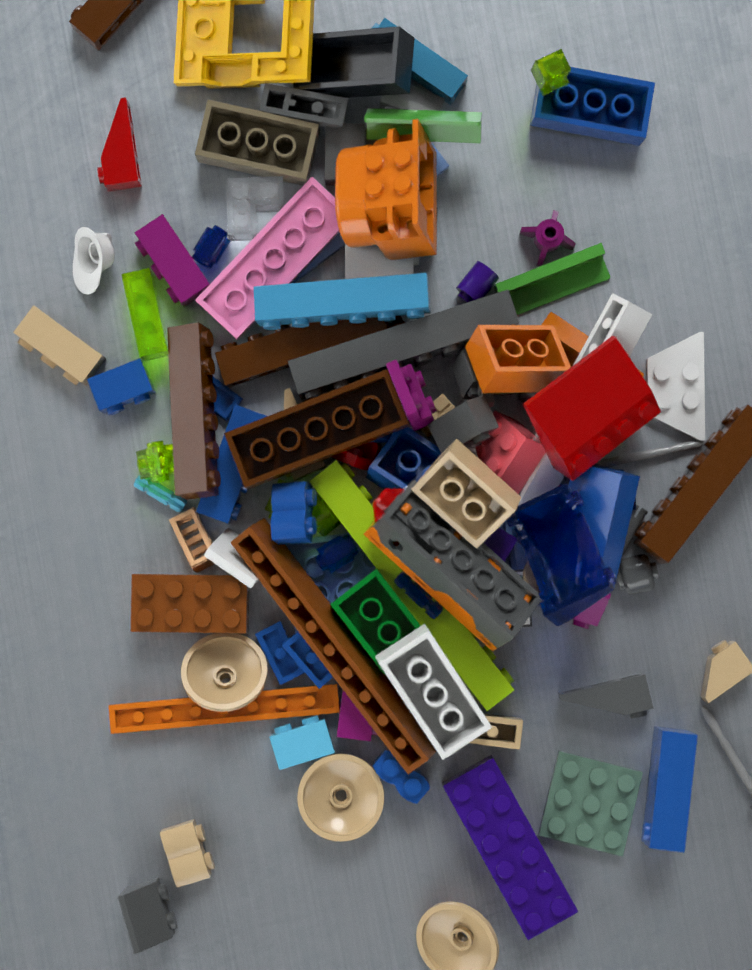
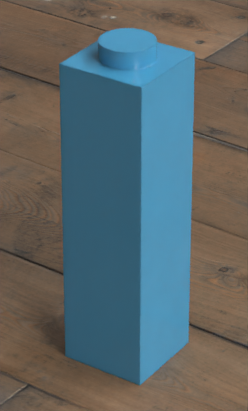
[371,18,468,105]

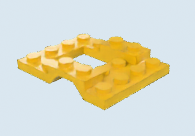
[173,0,315,89]

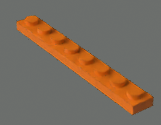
[108,684,340,734]

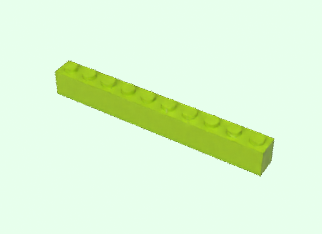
[309,460,514,711]

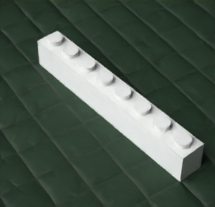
[517,293,653,517]

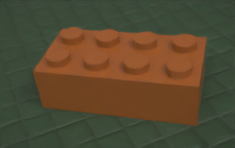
[131,574,249,633]

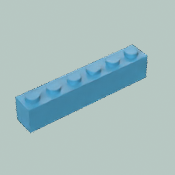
[253,273,431,330]

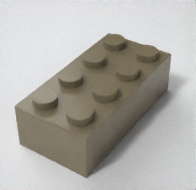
[195,99,320,186]

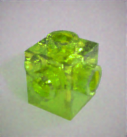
[136,441,174,483]

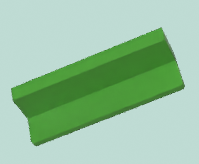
[364,108,482,144]
[494,243,610,315]

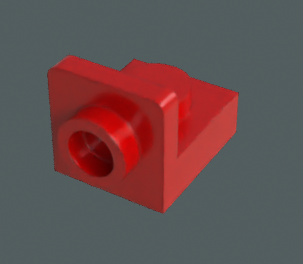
[332,442,381,471]

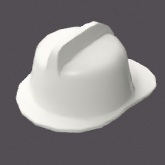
[73,227,115,295]

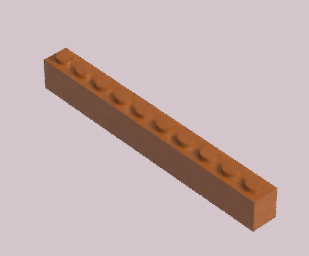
[230,518,437,774]

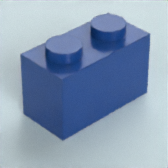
[87,358,156,415]

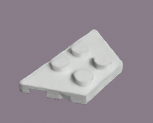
[646,332,705,442]

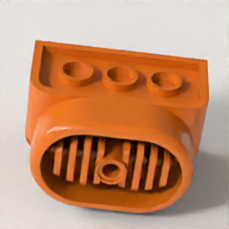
[335,119,437,260]

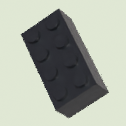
[293,26,415,98]

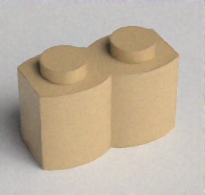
[160,819,215,888]

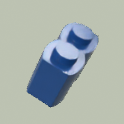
[271,481,317,545]
[373,747,430,804]

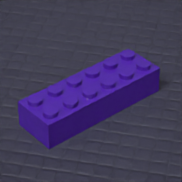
[441,755,579,940]

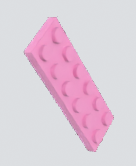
[195,177,340,340]

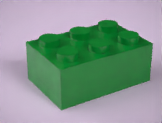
[330,568,421,673]

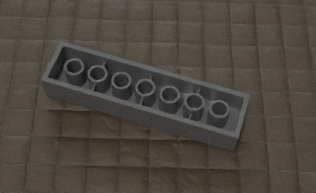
[288,290,519,400]

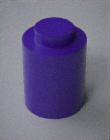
[456,261,499,303]

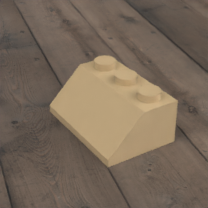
[411,438,522,549]

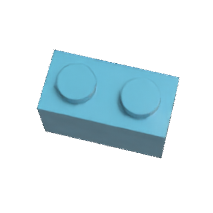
[269,715,335,770]

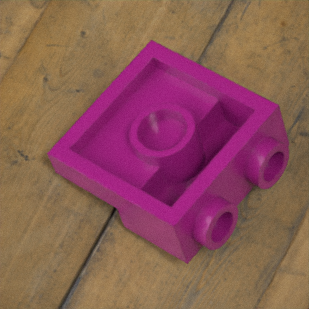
[386,359,437,431]

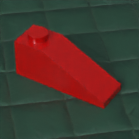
[97,97,142,192]

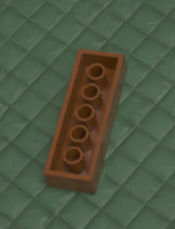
[224,369,410,489]
[633,404,752,564]

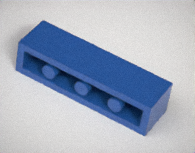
[196,404,267,524]

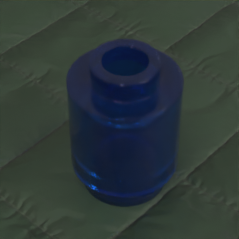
[192,225,231,269]
[314,534,359,574]

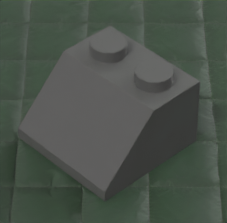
[118,877,177,954]

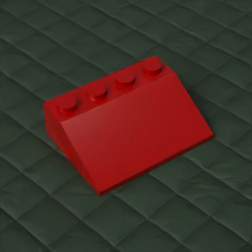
[523,336,661,481]

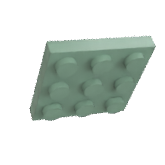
[538,750,643,857]

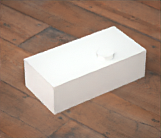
[375,624,492,760]

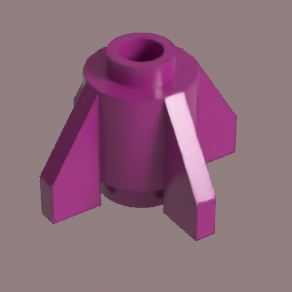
[519,210,576,267]

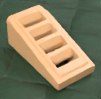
[169,507,215,573]

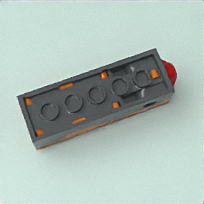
[363,480,543,651]

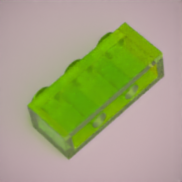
[121,268,169,361]

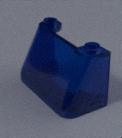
[506,483,617,627]

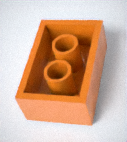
[465,325,571,393]

